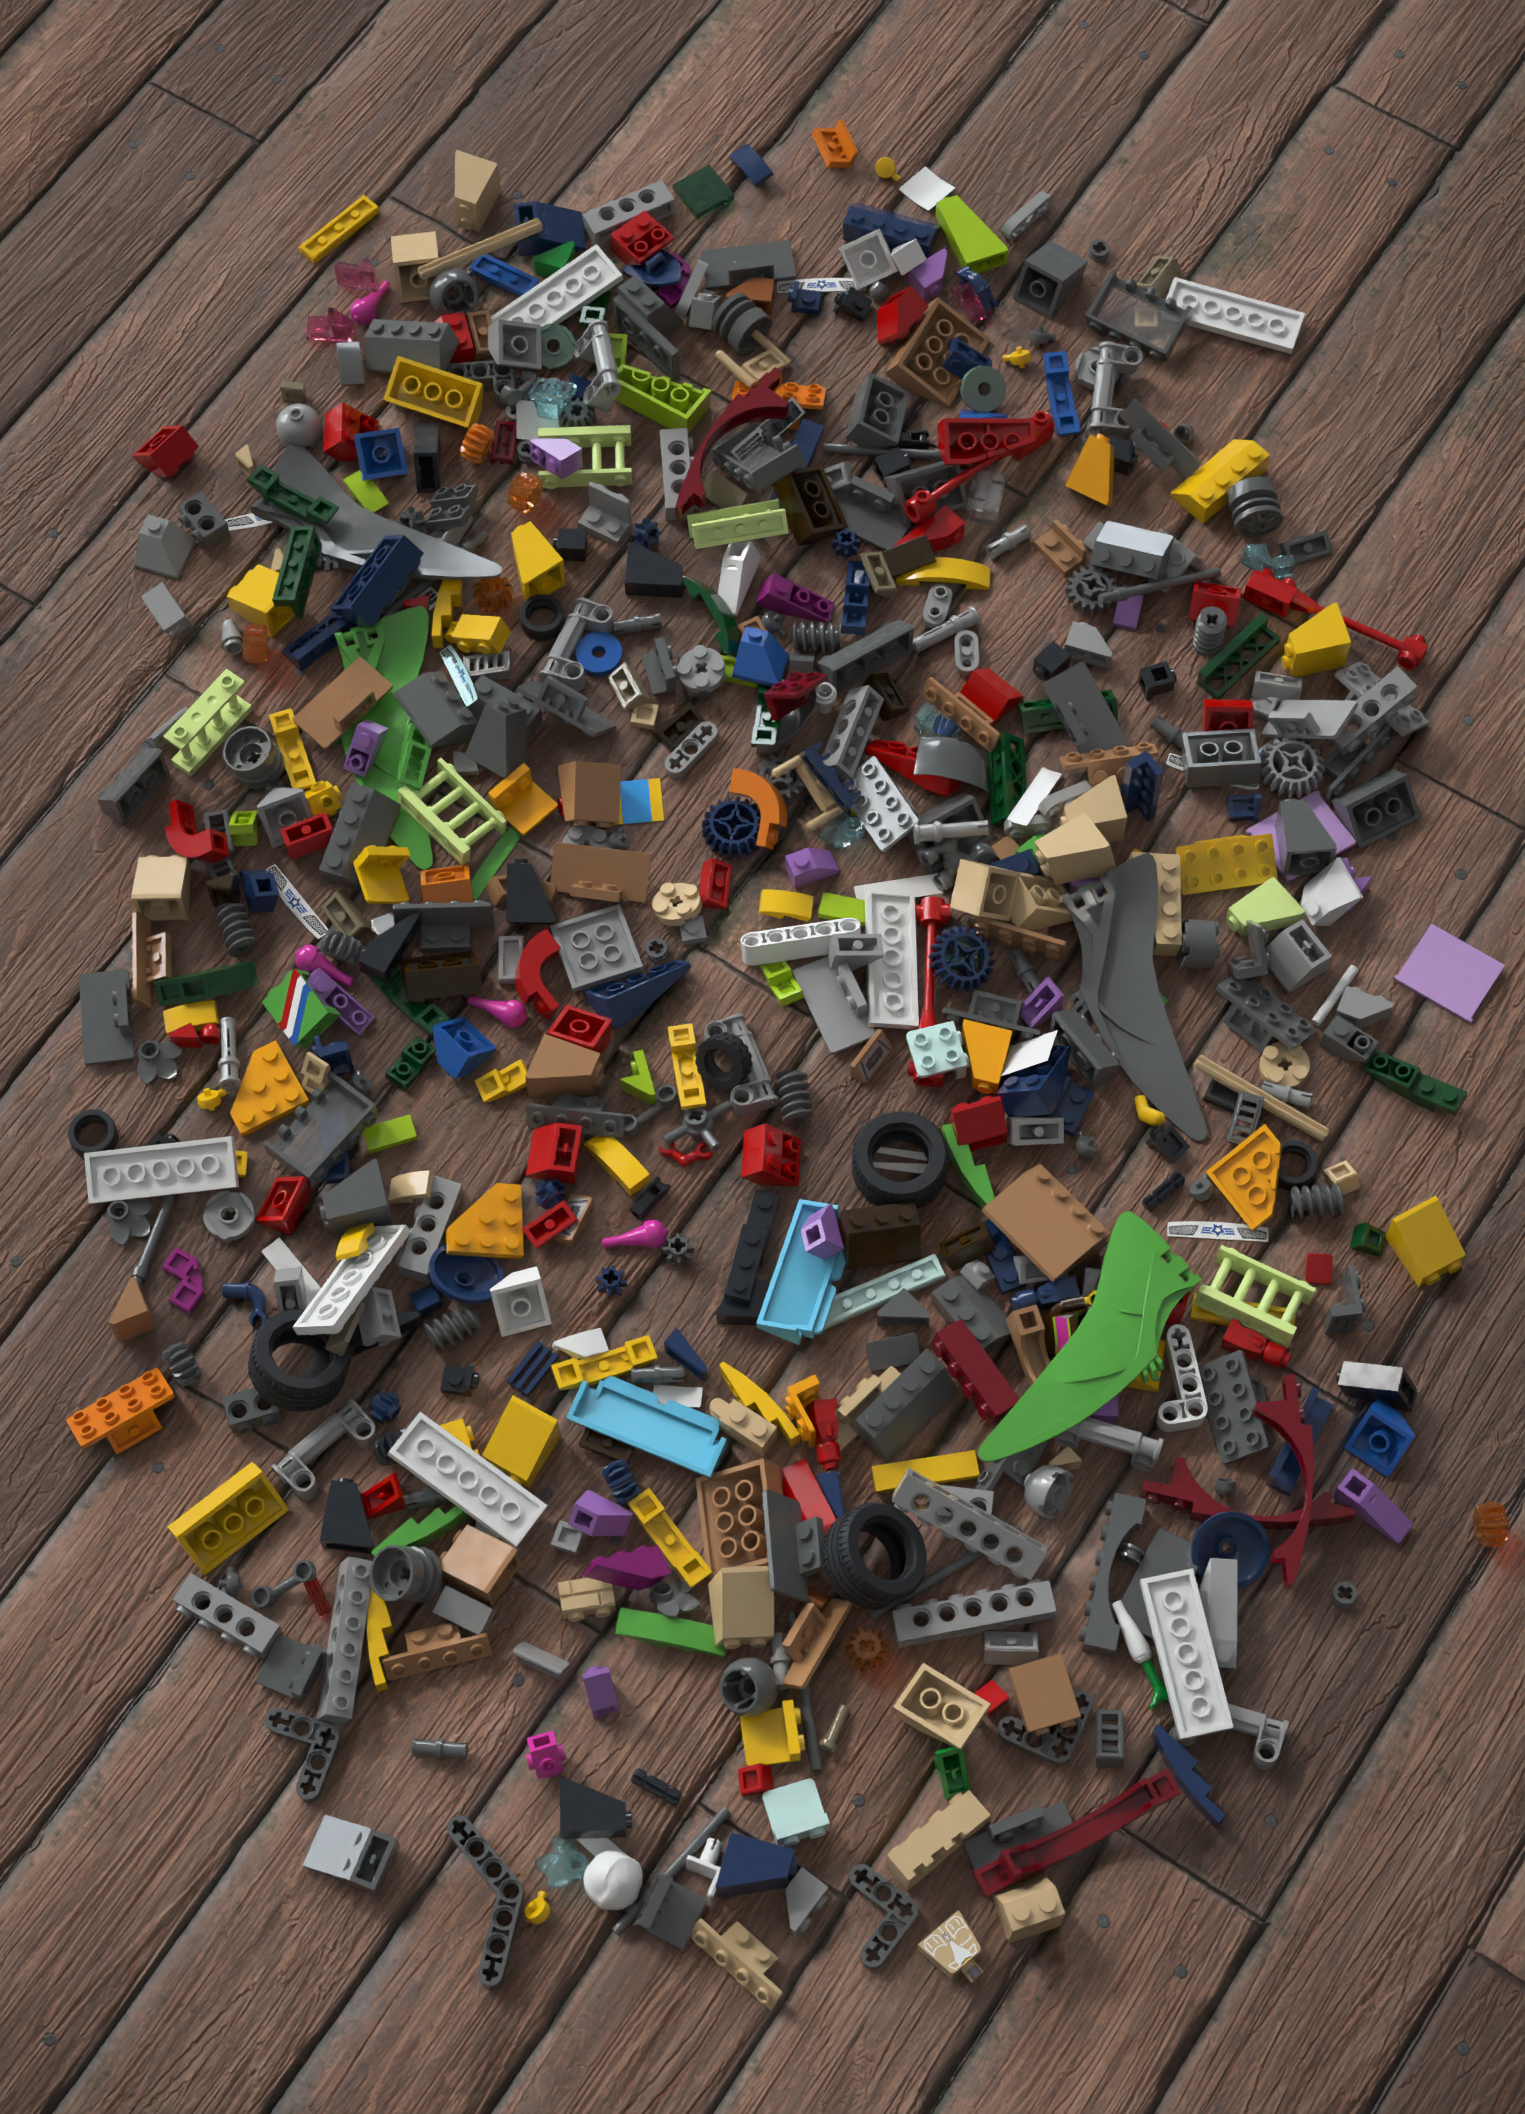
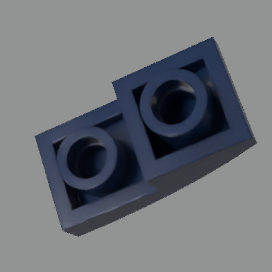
[729,143,774,187]

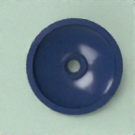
[428,1245,504,1304]
[1191,1511,1270,1590]

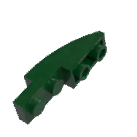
[154,960,259,1006]
[1364,1050,1467,1116]

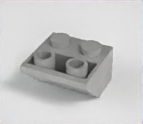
[1265,919,1332,993]

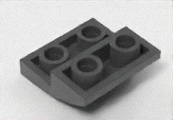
[423,484,478,531]

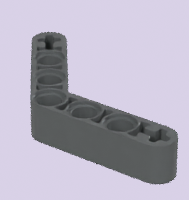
[447,1815,525,1990]

